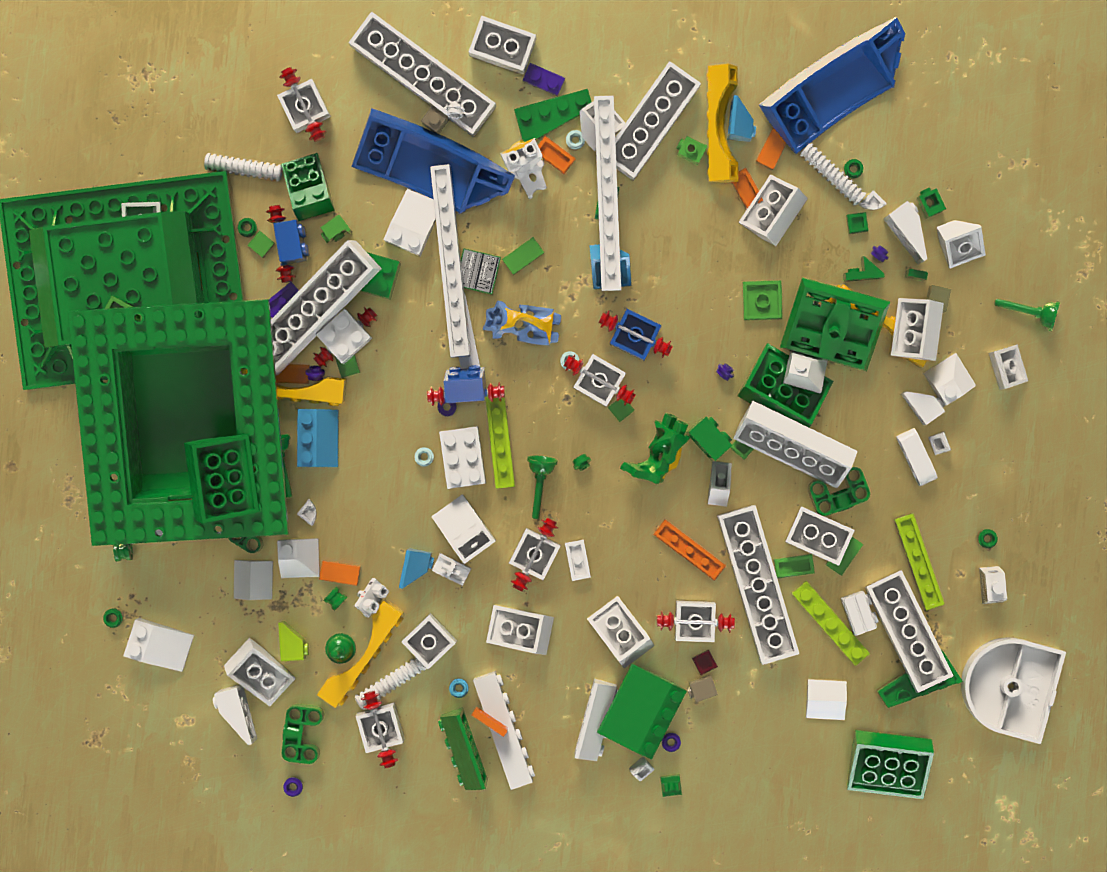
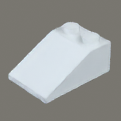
[384,189,436,257]
[884,201,927,264]
[587,596,655,668]
[486,605,554,655]
[124,618,194,672]
[224,638,295,706]
[213,685,257,745]

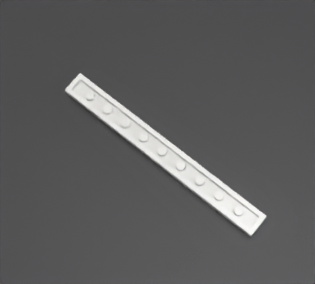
[594,96,621,291]
[430,164,471,358]

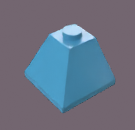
[727,95,756,142]
[589,244,631,289]
[399,548,434,589]

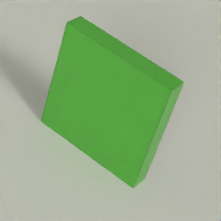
[742,281,782,320]

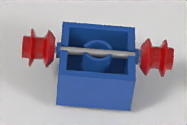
[266,205,310,283]
[599,309,673,361]
[427,365,505,406]

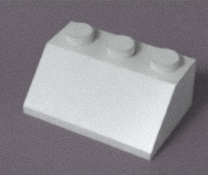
[739,175,808,246]
[891,298,944,361]

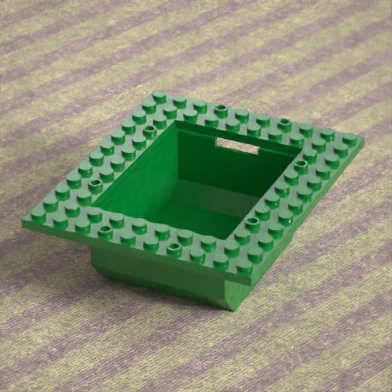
[0,171,244,390]
[68,299,289,546]

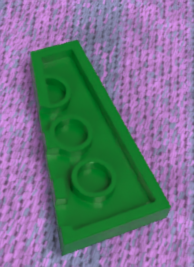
[514,89,592,142]
[877,649,963,708]

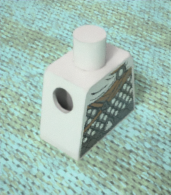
[979,566,1007,604]

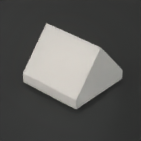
[928,431,951,455]
[629,756,654,781]

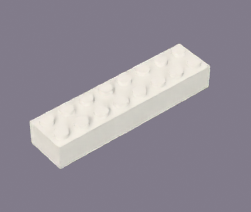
[349,11,496,137]
[271,240,381,375]
[717,505,799,665]

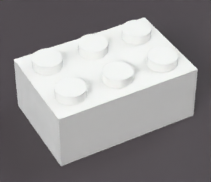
[469,16,536,75]
[439,426,486,489]
[786,507,855,566]

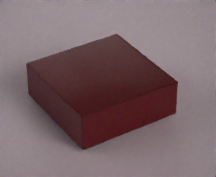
[692,649,718,675]

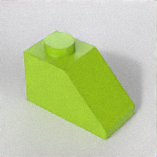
[278,621,309,661]

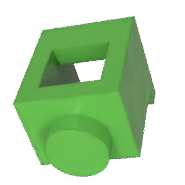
[676,136,707,165]
[320,215,352,243]

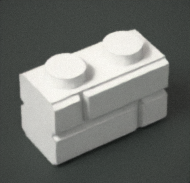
[840,591,878,636]

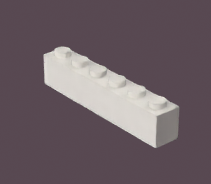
[473,671,535,790]

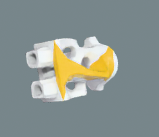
[500,138,547,199]

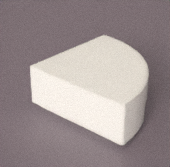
[859,190,887,210]
[297,499,317,526]

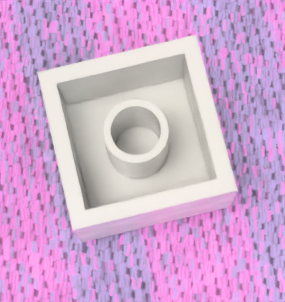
[402,613,457,669]

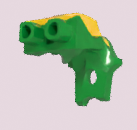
[620,413,690,484]

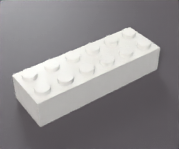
[615,61,701,181]
[733,401,857,488]
[865,570,953,693]

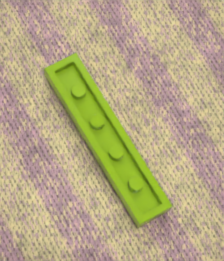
[485,397,515,489]
[894,513,944,611]
[792,581,870,666]

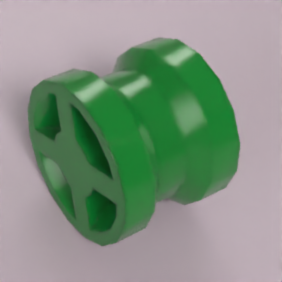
[113,544,133,562]
[323,587,347,611]

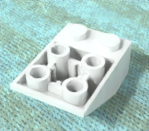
[432,494,496,564]

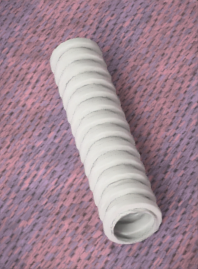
[800,143,866,206]
[204,153,283,182]
[355,657,426,710]

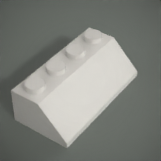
[575,678,618,761]

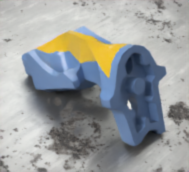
[483,301,561,346]

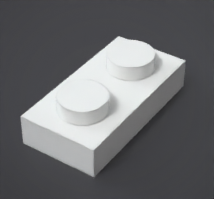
[565,539,591,581]

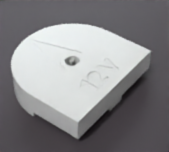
[961,637,1066,744]

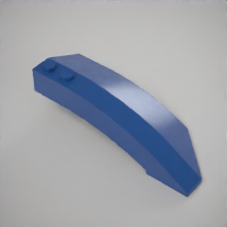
[759,17,905,154]
[351,108,515,214]

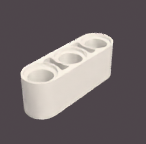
[896,428,938,486]

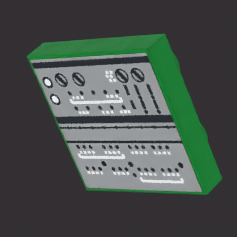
[461,248,501,295]

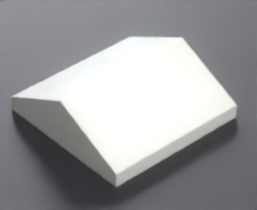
[806,679,847,720]

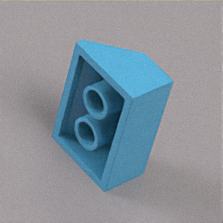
[297,409,339,467]

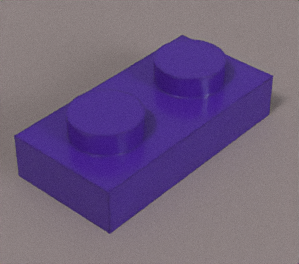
[523,63,565,97]
[269,282,299,318]

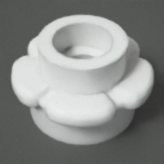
[446,102,465,119]

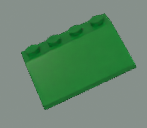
[738,343,834,428]
[184,434,259,524]
[597,664,687,759]
[438,707,488,790]
[847,730,934,799]

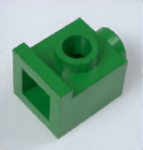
[917,187,946,219]

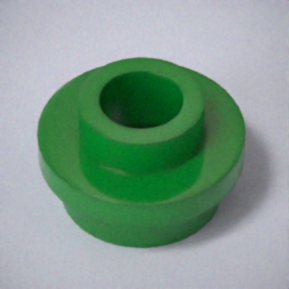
[844,159,863,179]
[238,218,257,237]
[573,454,591,471]
[978,529,998,548]
[103,608,123,628]

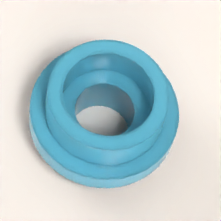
[449,679,469,698]

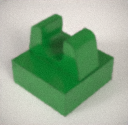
[660,774,682,797]

